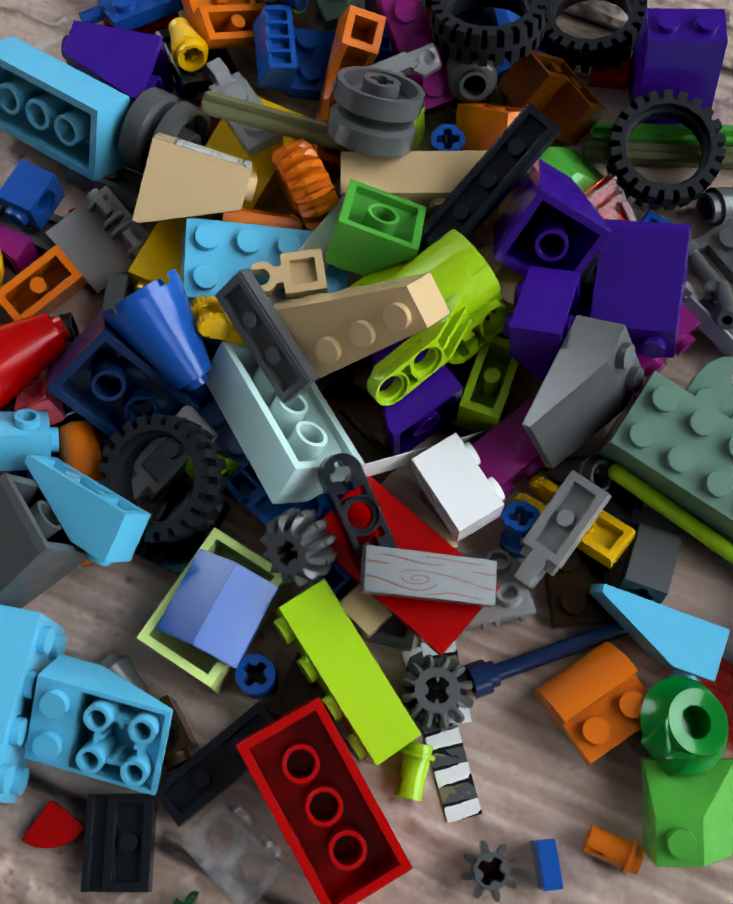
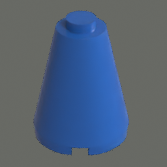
[101,269,212,393]

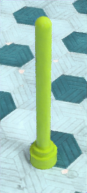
[608,464,733,564]

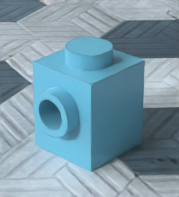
[0,409,59,471]

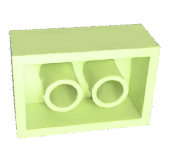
[137,527,291,694]

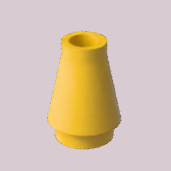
[168,17,209,71]

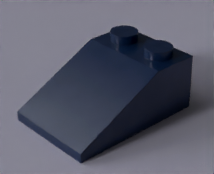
[46,310,201,452]

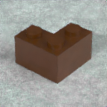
[496,49,608,144]

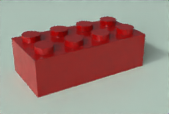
[236,695,413,904]

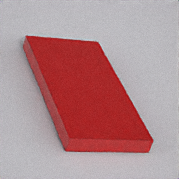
[322,476,500,657]

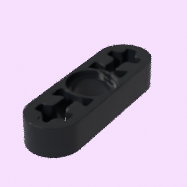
[318,453,398,571]

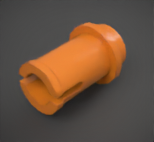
[582,824,645,875]

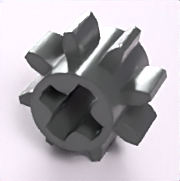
[461,840,519,902]

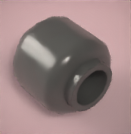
[446,57,497,103]

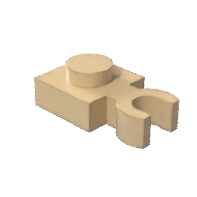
[251,248,328,299]

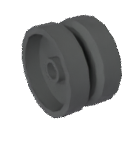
[326,66,425,158]
[118,87,211,174]

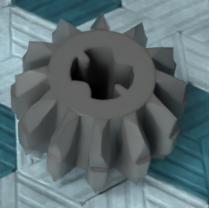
[260,507,339,587]
[399,654,474,732]

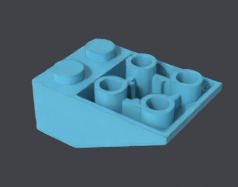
[24,654,173,796]

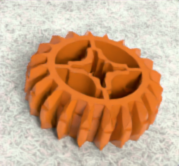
[271,138,340,231]

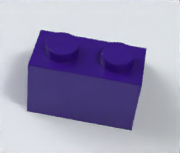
[503,266,580,382]

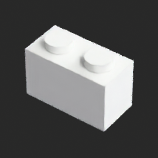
[410,433,505,543]

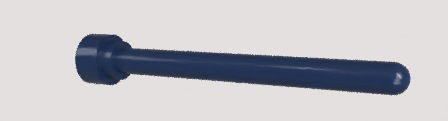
[464,621,629,699]

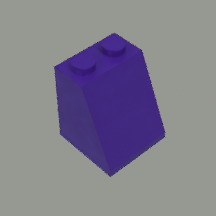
[628,8,728,124]
[61,20,174,109]
[493,159,612,278]
[590,219,691,358]
[368,336,463,456]

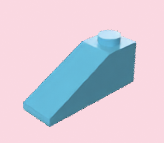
[24,455,151,566]
[589,584,730,682]

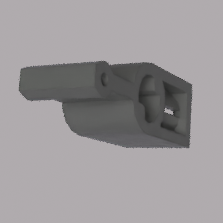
[617,502,681,604]

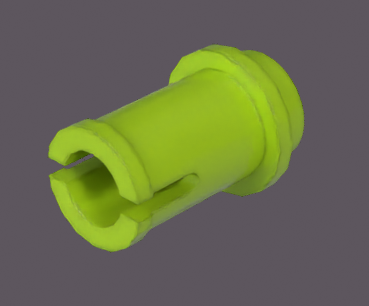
[394,741,436,802]

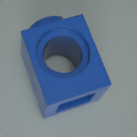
[0,159,65,231]

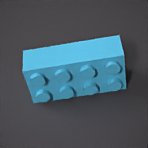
[0,36,130,182]
[179,217,348,303]
[0,604,67,804]

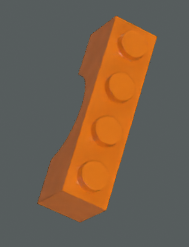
[310,4,387,176]

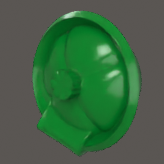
[640,676,728,777]

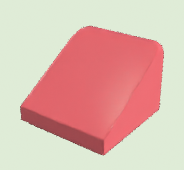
[14,375,65,426]

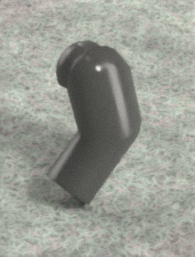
[704,278,733,330]

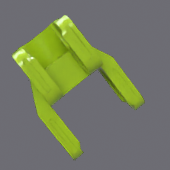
[349,229,510,406]

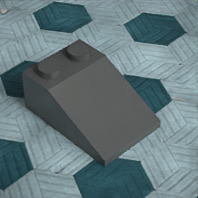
[522,315,644,469]

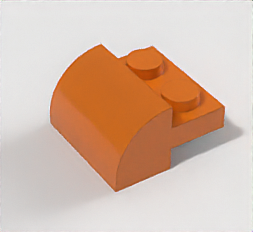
[181,0,266,50]
[532,641,648,766]

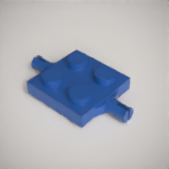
[79,0,184,30]

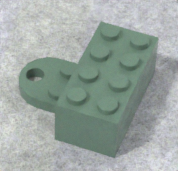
[595,357,733,543]

